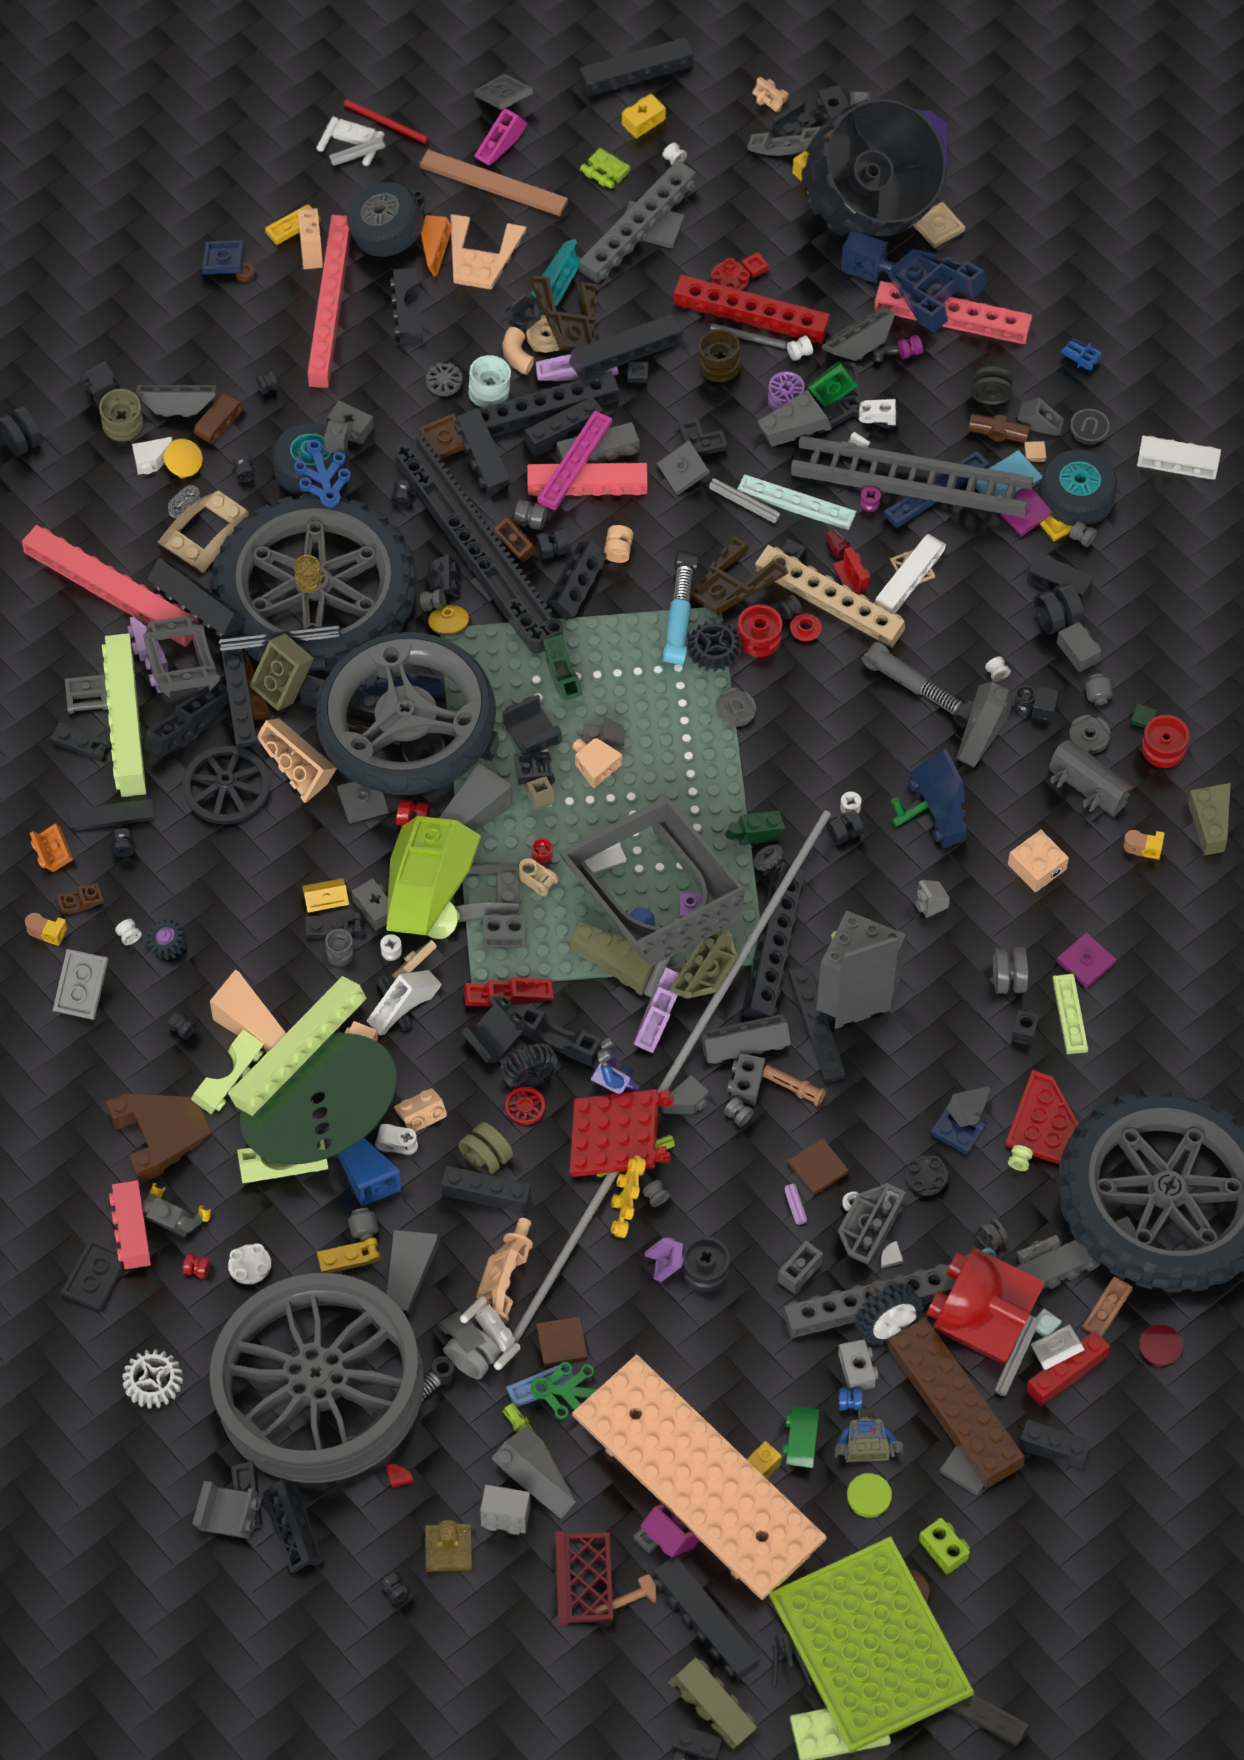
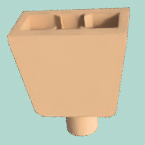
[572,738,622,788]

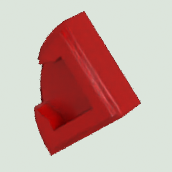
[386,1464,413,1487]

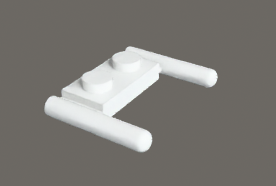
[317,117,384,166]
[460,1297,520,1370]

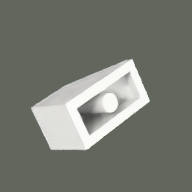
[132,437,172,475]

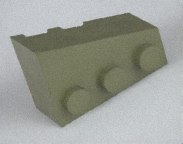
[1188,783,1230,855]

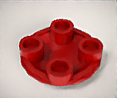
[710,258,749,291]

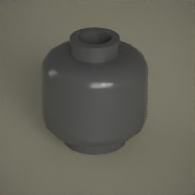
[1085,674,1113,705]
[348,1208,379,1242]

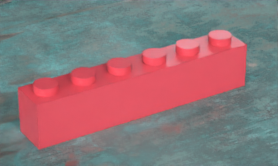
[528,463,647,496]

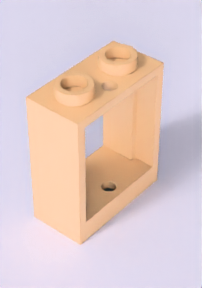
[298,208,323,269]

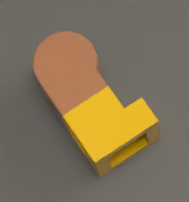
[1123,830,1164,859]
[25,913,68,946]

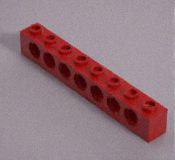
[674,275,830,344]

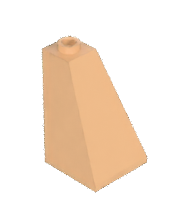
[210,970,286,1053]

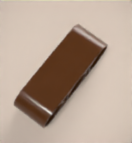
[194,392,244,444]

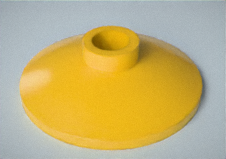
[428,605,469,635]

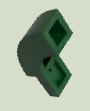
[542,634,583,701]

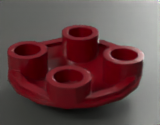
[1139,1325,1183,1367]

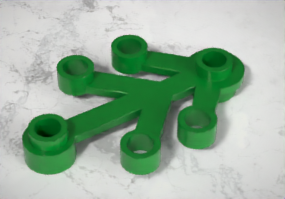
[530,1362,598,1420]

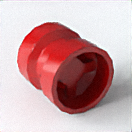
[532,838,553,866]
[183,1253,210,1279]

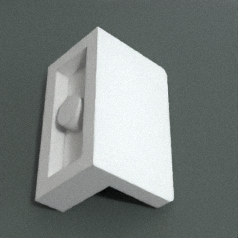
[584,842,626,874]

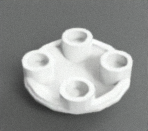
[228,1244,271,1284]

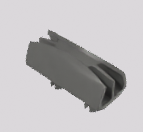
[1049,740,1134,817]

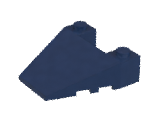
[887,249,986,333]
[908,749,967,848]

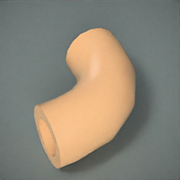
[502,327,534,375]

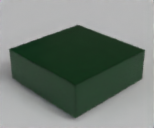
[1131,704,1157,728]

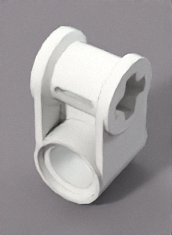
[375,1124,418,1155]

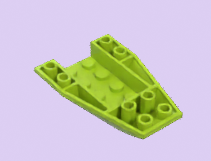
[386,816,481,935]

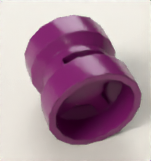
[897,335,923,359]

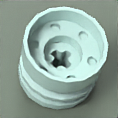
[468,355,511,408]

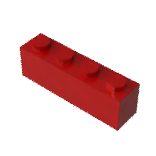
[1026,1330,1110,1407]

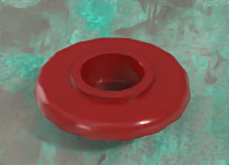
[790,613,822,642]

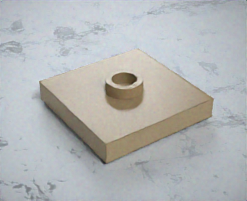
[914,201,965,248]
[392,940,437,980]

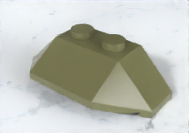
[669,927,739,998]

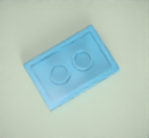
[975,450,1042,498]

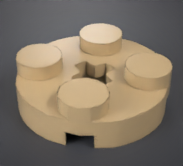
[526,316,560,352]

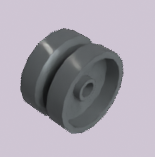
[993,947,1028,994]

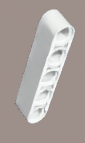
[874,534,946,614]

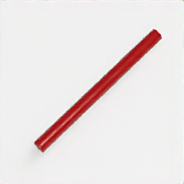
[344,99,429,144]

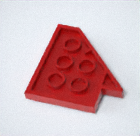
[1005,1070,1079,1164]

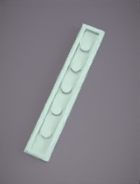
[737,474,856,530]

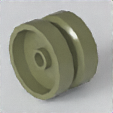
[458,1122,513,1175]

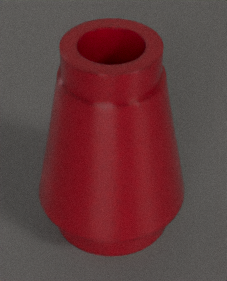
[826,530,851,558]

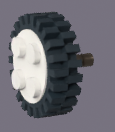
[855,1283,924,1345]

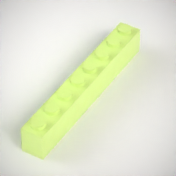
[228,976,367,1116]

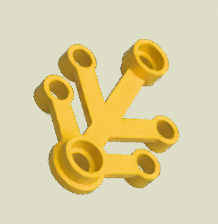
[611,1155,645,1238]

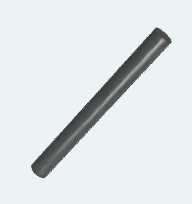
[710,323,787,349]

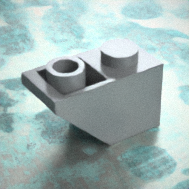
[915,880,950,918]

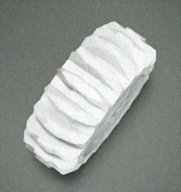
[123,1349,183,1409]

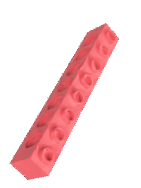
[874,281,1032,345]

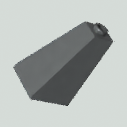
[439,763,513,831]
[387,1230,440,1313]

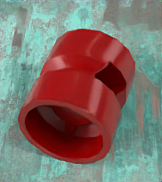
[396,799,431,826]

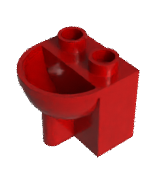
[926,1246,1045,1365]

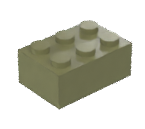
[249,634,314,711]

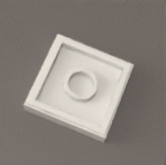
[1031,1325,1084,1370]

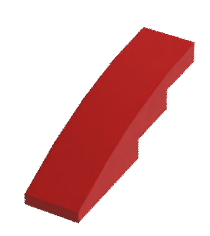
[464,977,553,1006]

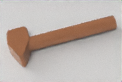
[593,1574,656,1615]

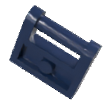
[931,1102,987,1155]

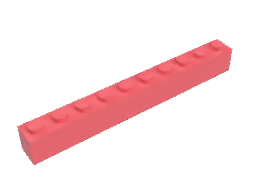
[308,215,351,388]
[22,525,199,647]

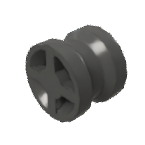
[643,1180,670,1207]

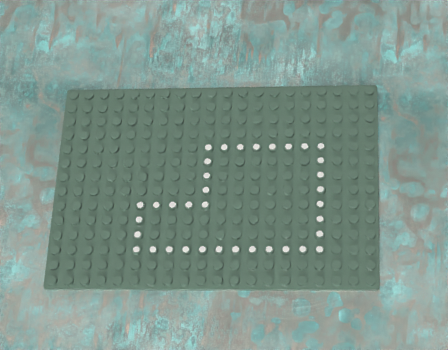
[440,607,760,984]

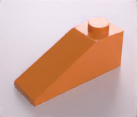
[421,215,452,277]

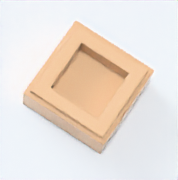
[1024,441,1046,462]

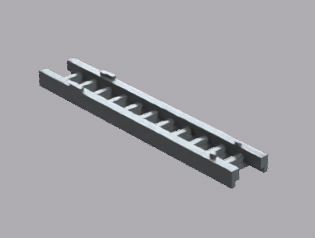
[791,436,1034,517]

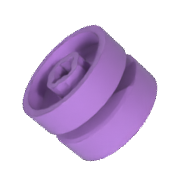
[768,372,805,411]

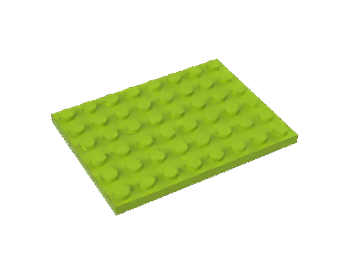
[769,1537,974,1753]

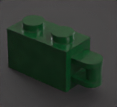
[725,811,785,845]

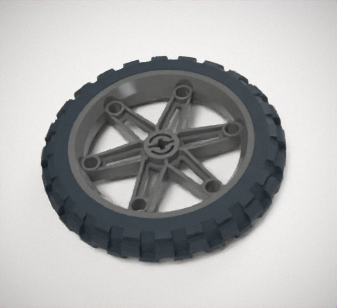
[211,493,417,674]
[1057,1090,1244,1293]

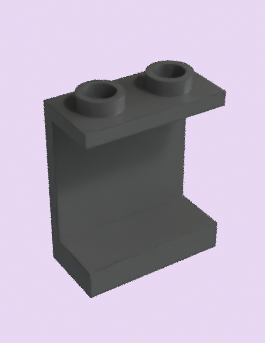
[192,1481,261,1538]

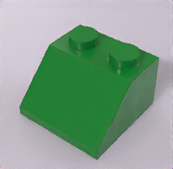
[808,361,857,408]

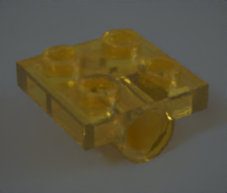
[425,1520,472,1572]

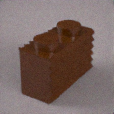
[493,517,537,562]

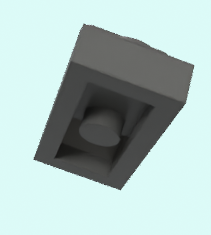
[583,717,624,746]

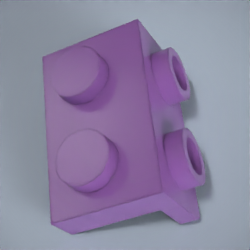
[645,1238,684,1282]

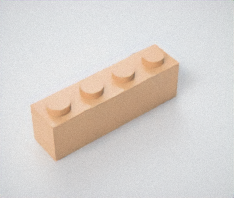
[257,719,337,803]

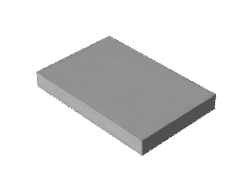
[52,949,109,1020]

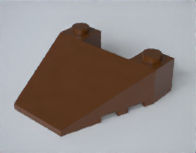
[106,1094,211,1184]

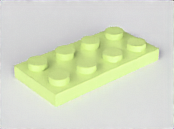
[790,1709,890,1760]

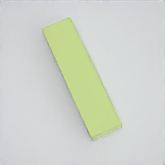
[1052,974,1088,1054]

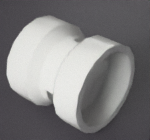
[787,336,813,361]

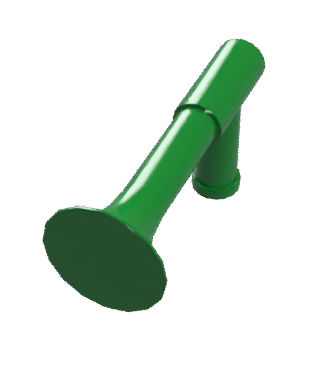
[891,797,928,827]

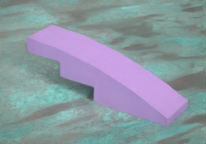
[536,354,619,381]
[633,967,679,1053]

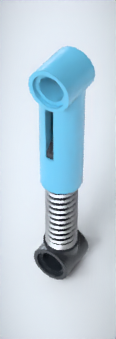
[662,550,698,666]

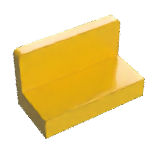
[302,878,349,912]

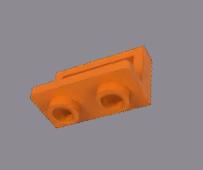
[30,824,73,872]

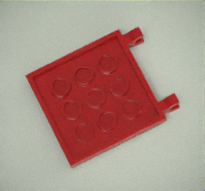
[570,1089,674,1177]

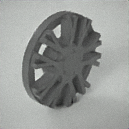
[426,362,463,396]

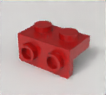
[833,546,870,594]

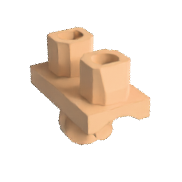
[752,77,788,112]

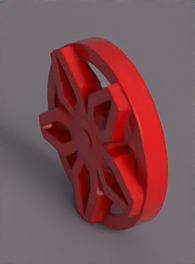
[505,1087,545,1125]

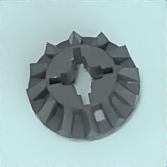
[753,844,784,871]

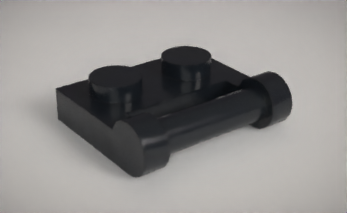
[514,752,555,785]

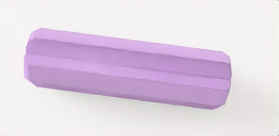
[785,1184,807,1225]

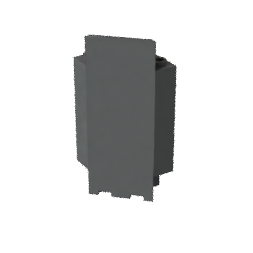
[816,910,906,1029]

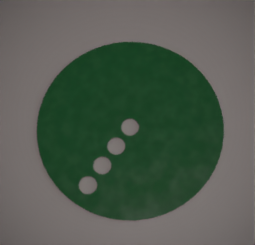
[240,1033,397,1165]

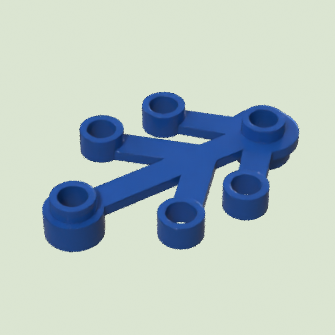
[294,439,350,508]

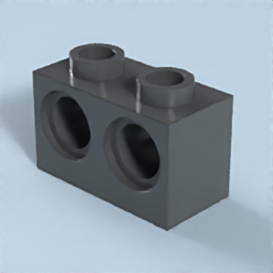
[483,913,526,948]
[727,1053,765,1105]

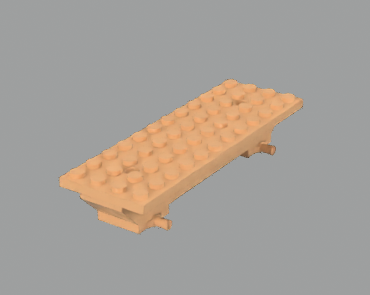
[572,1354,826,1600]

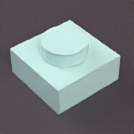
[1035,1309,1062,1337]

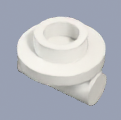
[848,432,871,447]

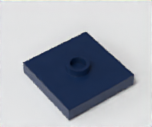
[202,240,245,274]

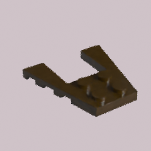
[529,275,597,351]
[690,536,788,615]

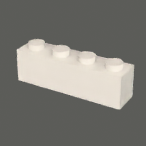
[1137,436,1221,480]

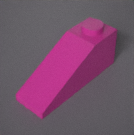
[474,108,528,166]

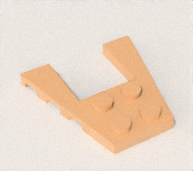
[451,214,526,289]

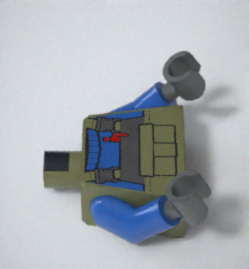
[834,1409,904,1462]

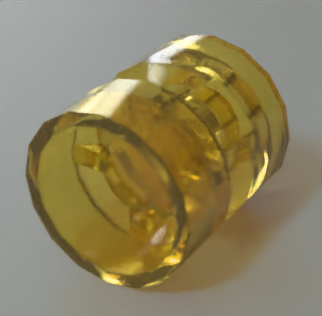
[294,555,322,592]

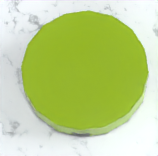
[847,1473,892,1518]

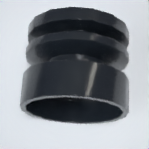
[402,733,445,762]

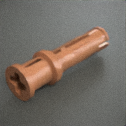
[762,1064,826,1107]

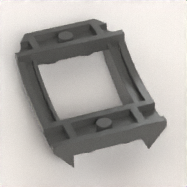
[143,616,220,698]
[450,862,519,923]

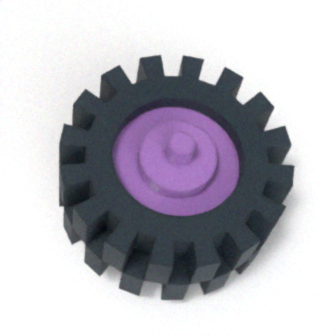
[146,918,188,960]

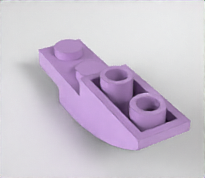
[127,617,168,693]

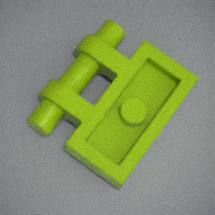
[580,148,630,189]

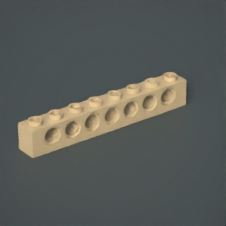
[755,545,905,648]

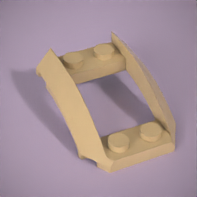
[158,491,249,575]

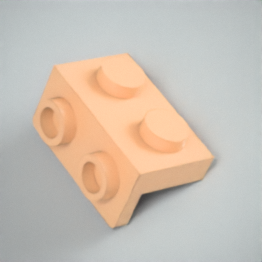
[394,1088,447,1132]

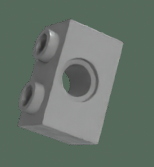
[838,1339,879,1391]

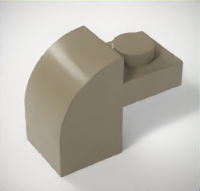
[522,776,555,811]

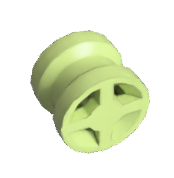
[1008,1145,1033,1171]

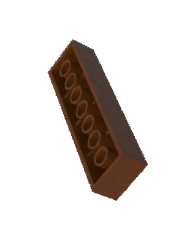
[888,1317,1024,1489]

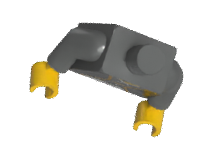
[142,1183,212,1237]

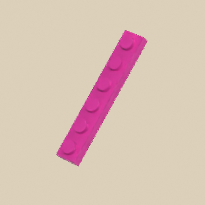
[538,411,612,510]

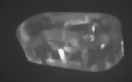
[168,485,200,518]

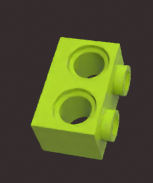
[919,1518,970,1575]

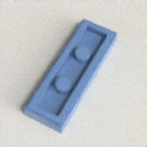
[506,1365,573,1408]

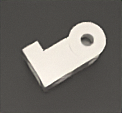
[859,399,896,425]

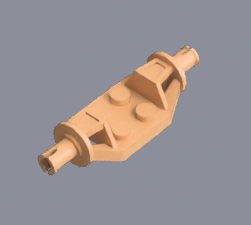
[476,1218,533,1337]

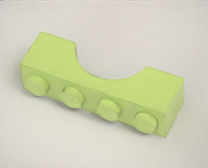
[191,1029,264,1115]
[237,1139,328,1183]

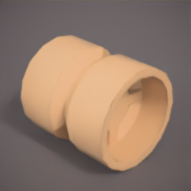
[604,525,633,563]

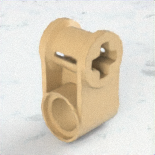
[519,858,559,897]

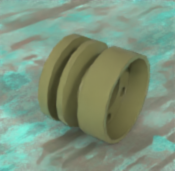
[99,389,143,442]

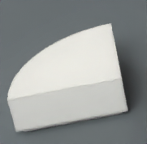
[881,1241,903,1269]

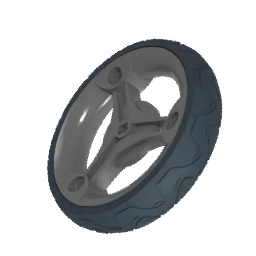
[316,632,496,795]

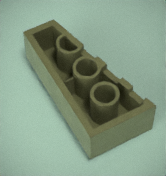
[572,922,655,996]
[668,1658,757,1749]

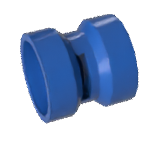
[839,1388,862,1411]

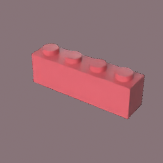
[109,1180,151,1269]

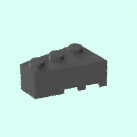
[757,390,831,446]

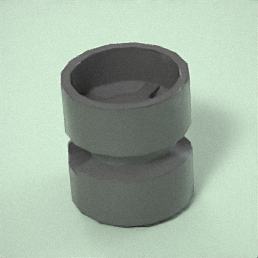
[514,500,547,531]
[325,929,354,966]

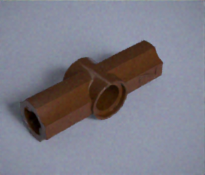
[968,413,1030,442]

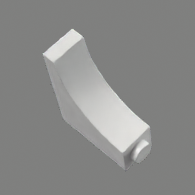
[367,970,442,1035]

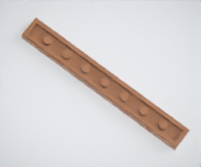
[420,150,568,216]

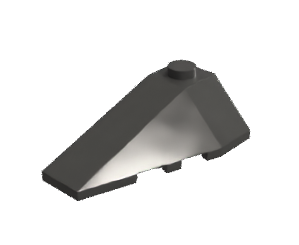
[956,682,1013,767]
[491,1426,577,1519]

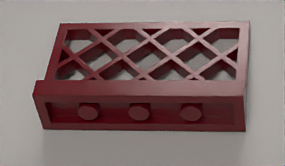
[555,1531,613,1626]

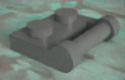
[65,674,109,714]

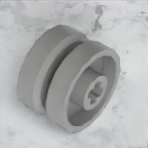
[443,1328,500,1379]

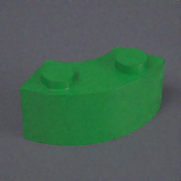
[783,1406,819,1468]

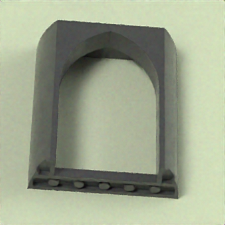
[559,796,745,965]

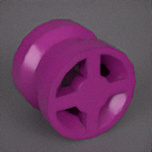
[860,486,881,512]

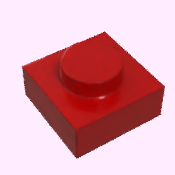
[742,252,769,278]

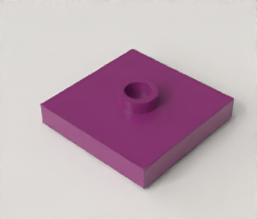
[1000,488,1052,537]
[1057,933,1117,988]

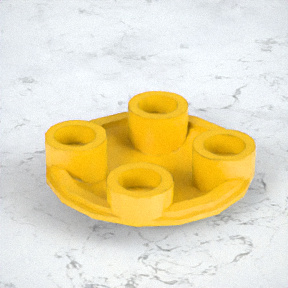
[163,439,203,478]

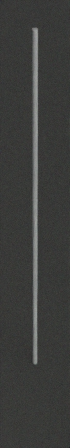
[512,810,831,1343]

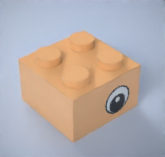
[1008,830,1069,893]

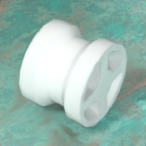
[663,143,687,165]
[985,657,1011,682]
[840,792,861,814]
[115,919,142,945]
[380,934,402,961]

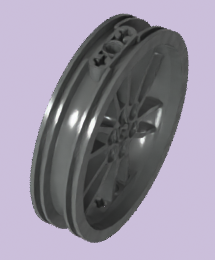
[210,1273,424,1483]

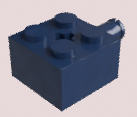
[841,231,896,283]

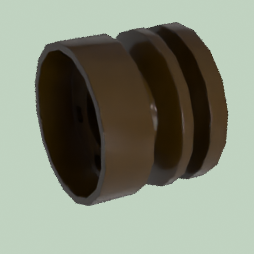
[699,329,741,382]

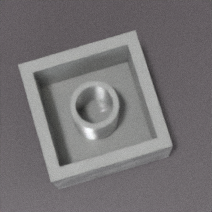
[480,1485,530,1534]

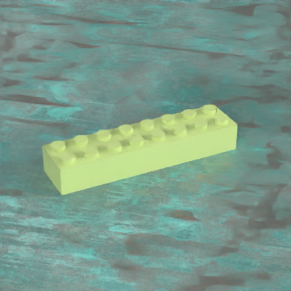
[102,633,146,797]

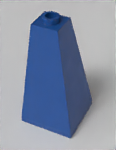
[331,1138,401,1207]

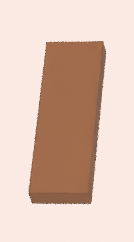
[1081,1276,1133,1337]

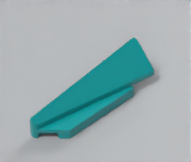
[530,239,580,316]

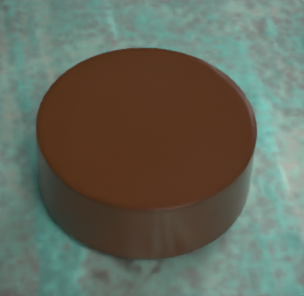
[236,262,255,282]

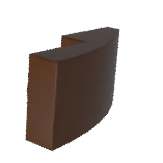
[55,883,103,916]

